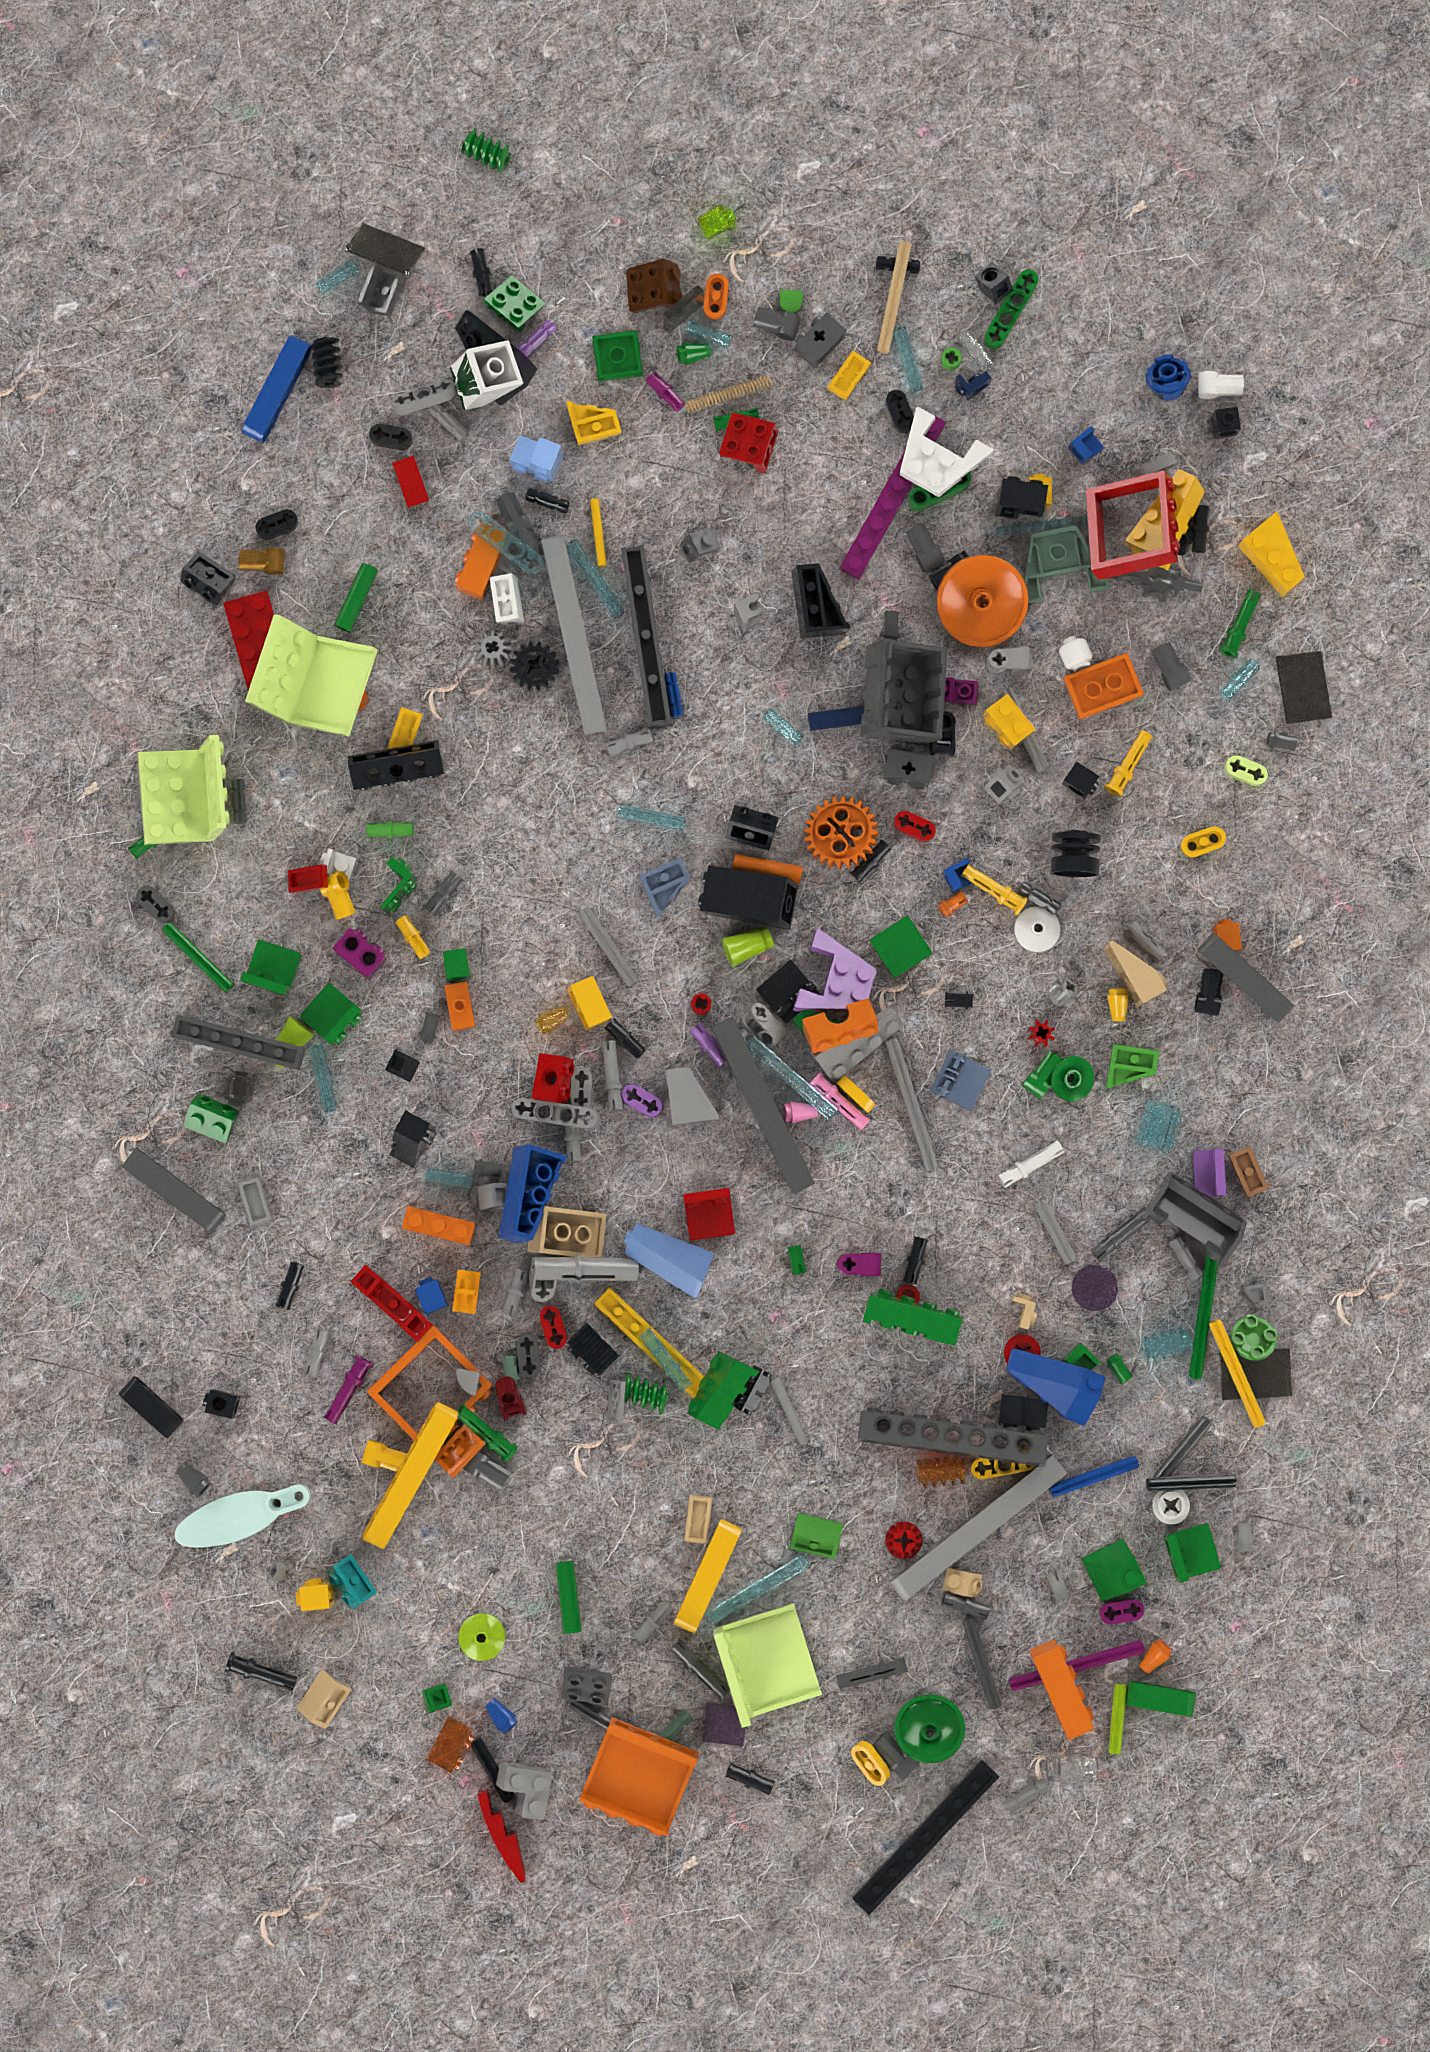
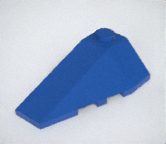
[1006,1348,1106,1426]

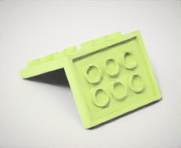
[245,614,378,737]
[137,735,229,845]
[713,1603,822,1728]

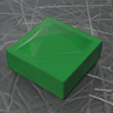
[422,1683,452,1713]

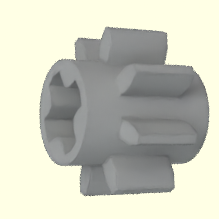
[1049,978,1078,1008]

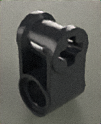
[929,711,956,757]

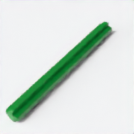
[1189,1250,1219,1379]

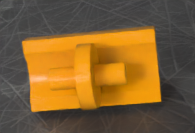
[452,1270,481,1314]

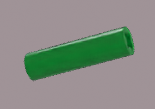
[334,563,378,633]
[555,1561,582,1634]

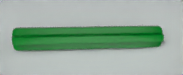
[162,922,234,992]

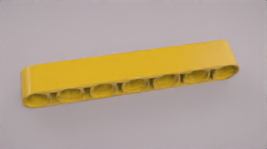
[362,1401,459,1550]

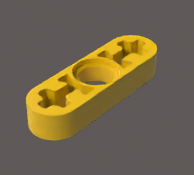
[970,1449,1036,1479]

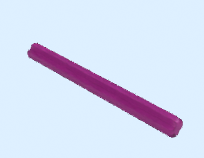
[1009,1640,1145,1691]

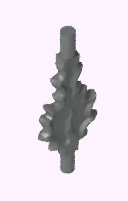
[1114,564,1203,602]

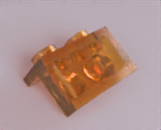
[426,1716,474,1774]

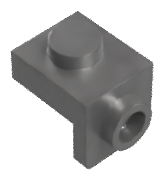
[680,527,721,563]

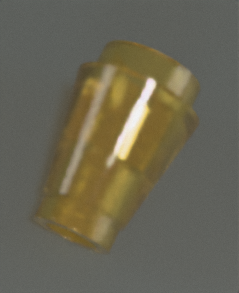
[534,1006,570,1035]

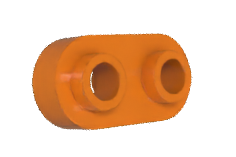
[703,274,729,320]

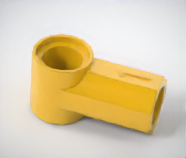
[320,871,356,920]
[361,1440,407,1472]

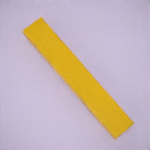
[594,1287,705,1398]

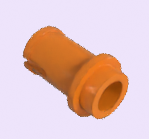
[938,890,968,917]

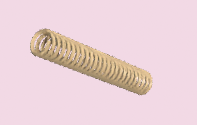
[685,375,773,414]

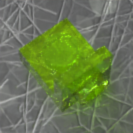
[698,205,737,240]

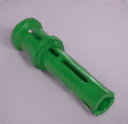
[1218,589,1261,658]
[457,1404,518,1462]

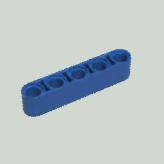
[242,335,312,443]

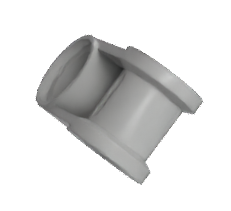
[986,646,1031,674]
[741,1003,786,1049]

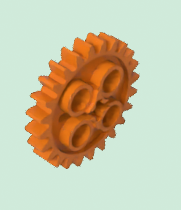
[804,796,879,870]

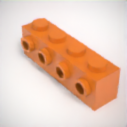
[1029,1639,1095,1740]

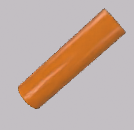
[732,854,803,884]

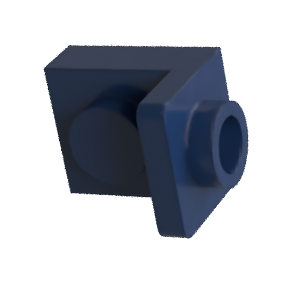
[955,371,991,400]

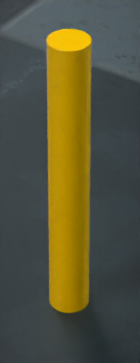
[590,498,607,567]

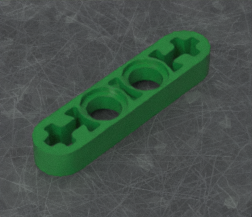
[984,269,1039,350]

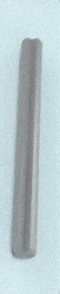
[886,1038,938,1171]

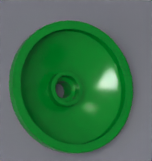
[894,1694,965,1763]

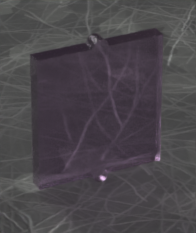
[702,1702,748,1746]

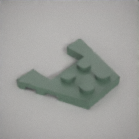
[1024,525,1110,605]

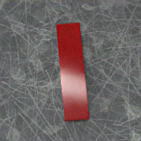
[477,1789,526,1883]

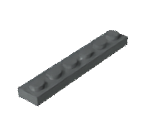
[171,1015,306,1070]

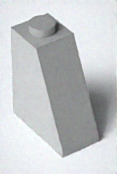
[666,1063,719,1126]

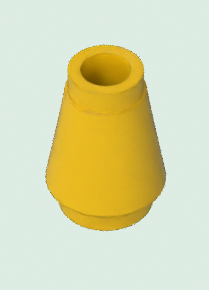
[1107,988,1130,1021]

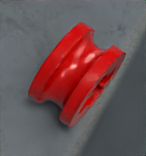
[691,993,712,1015]

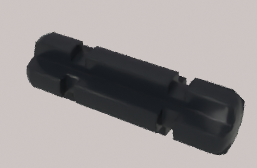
[876,256,920,274]
[525,488,570,513]

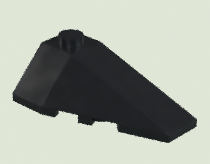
[455,310,537,405]

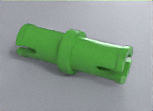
[366,820,414,839]

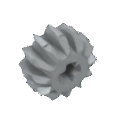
[473,629,512,669]

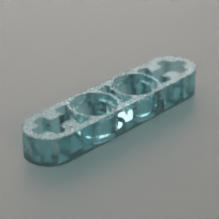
[468,511,544,575]

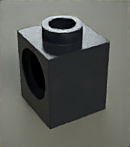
[975,262,1014,304]
[1211,407,1241,439]
[1062,761,1099,799]
[202,1389,241,1419]

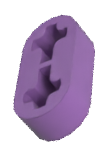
[622,1084,662,1117]

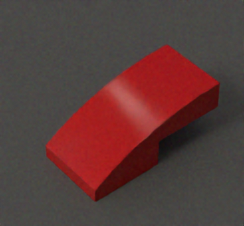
[392,455,429,508]

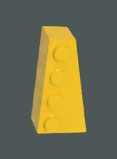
[1125,469,1205,571]

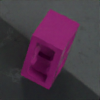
[332,927,387,980]

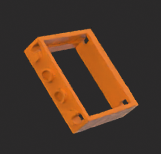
[367,1326,494,1440]

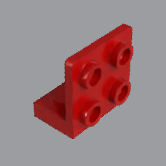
[719,412,779,474]
[683,1188,735,1241]

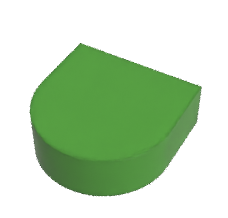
[779,290,803,314]

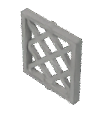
[607,1379,626,1424]

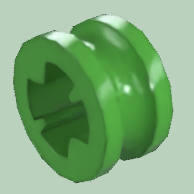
[941,347,962,370]

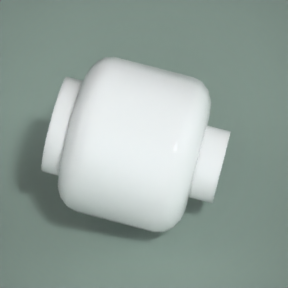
[1059,636,1093,672]

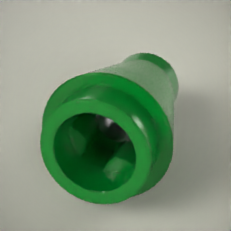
[676,343,711,366]

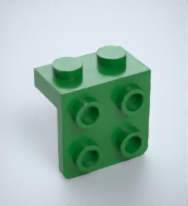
[380,857,418,914]
[300,984,364,1047]

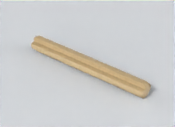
[877,241,911,354]

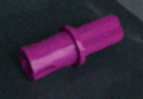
[646,371,685,412]

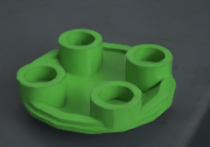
[1231,1314,1277,1361]

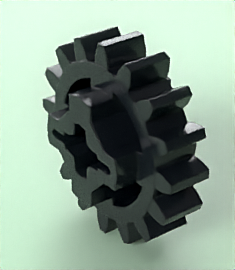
[510,641,559,692]

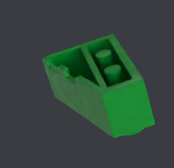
[687,1351,759,1430]

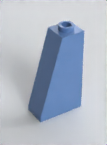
[623,1223,714,1298]

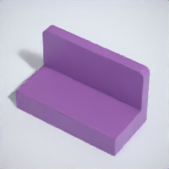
[1193,1149,1226,1196]

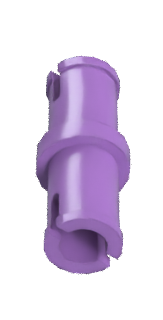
[689,1022,726,1067]

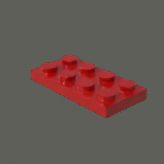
[223,590,274,691]

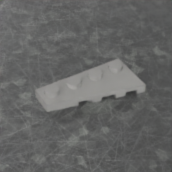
[810,1007,904,1084]

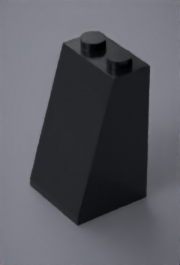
[698,865,799,930]

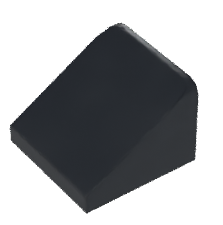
[385,1050,420,1082]

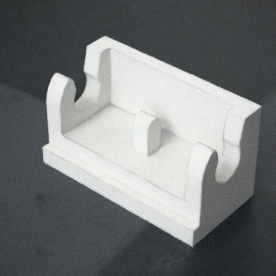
[490,573,524,625]

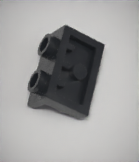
[180,551,236,605]

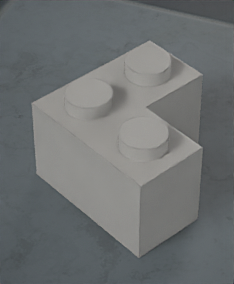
[496,1761,553,1820]

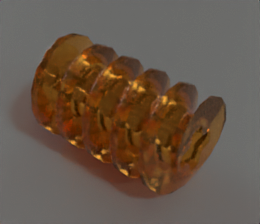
[916,1456,965,1489]

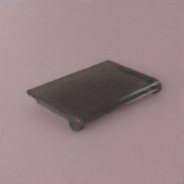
[345,223,425,276]
[1275,651,1332,724]
[1219,1348,1292,1400]

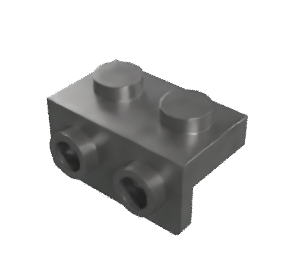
[358,262,406,317]

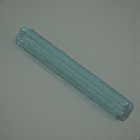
[567,539,624,619]

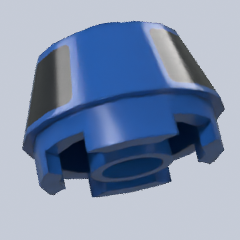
[1146,354,1191,401]

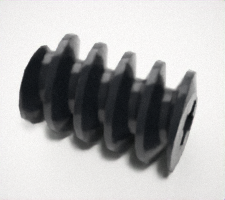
[311,337,343,388]

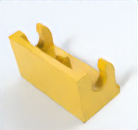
[567,976,612,1031]

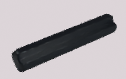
[470,1737,515,1803]

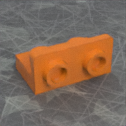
[434,1424,486,1478]

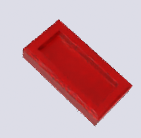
[288,864,328,893]

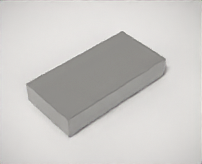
[237,1176,273,1228]

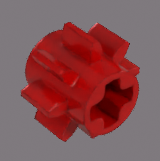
[1027,1020,1055,1048]

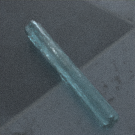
[745,1035,838,1119]
[706,1554,810,1624]

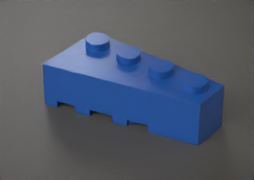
[499,1144,567,1244]

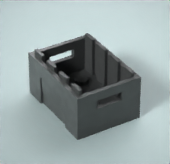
[860,639,948,745]

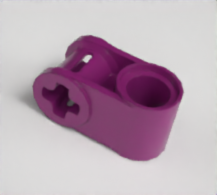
[836,1253,881,1276]

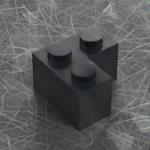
[995,476,1048,519]

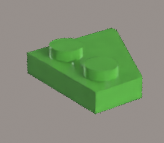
[1106,1043,1160,1088]

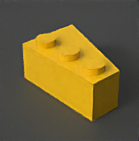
[1238,511,1305,597]

